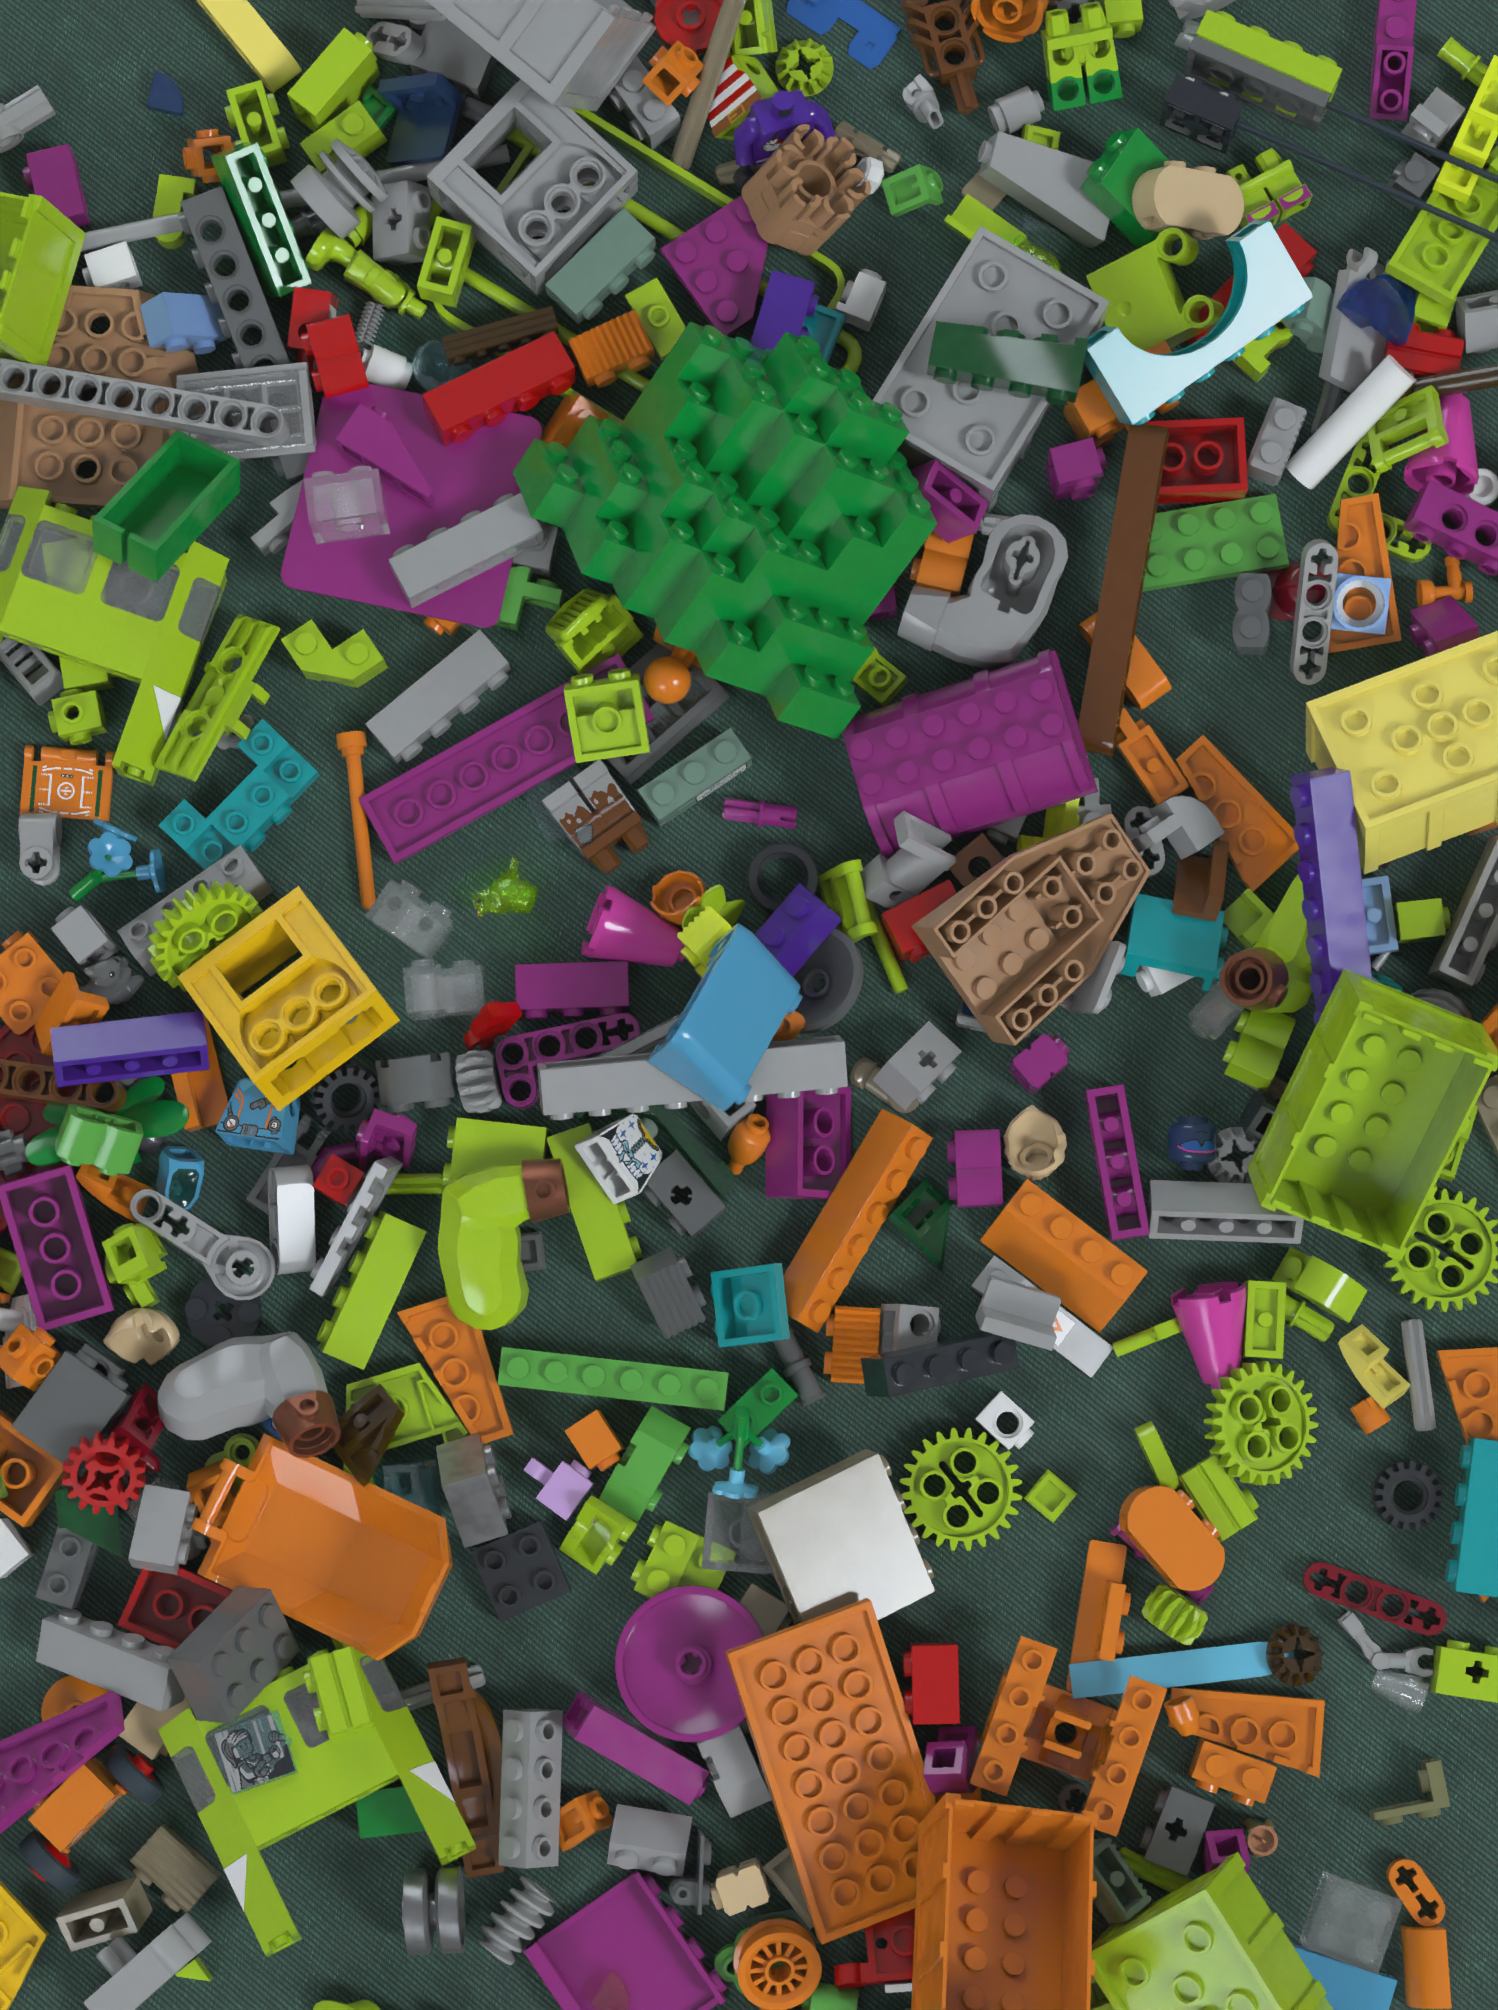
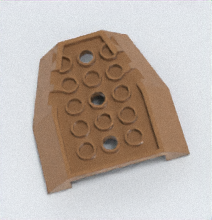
[0,285,208,509]

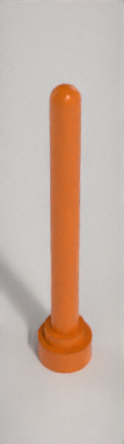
[336,731,376,910]

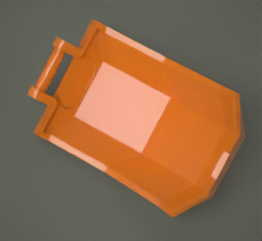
[190,1434,453,1661]

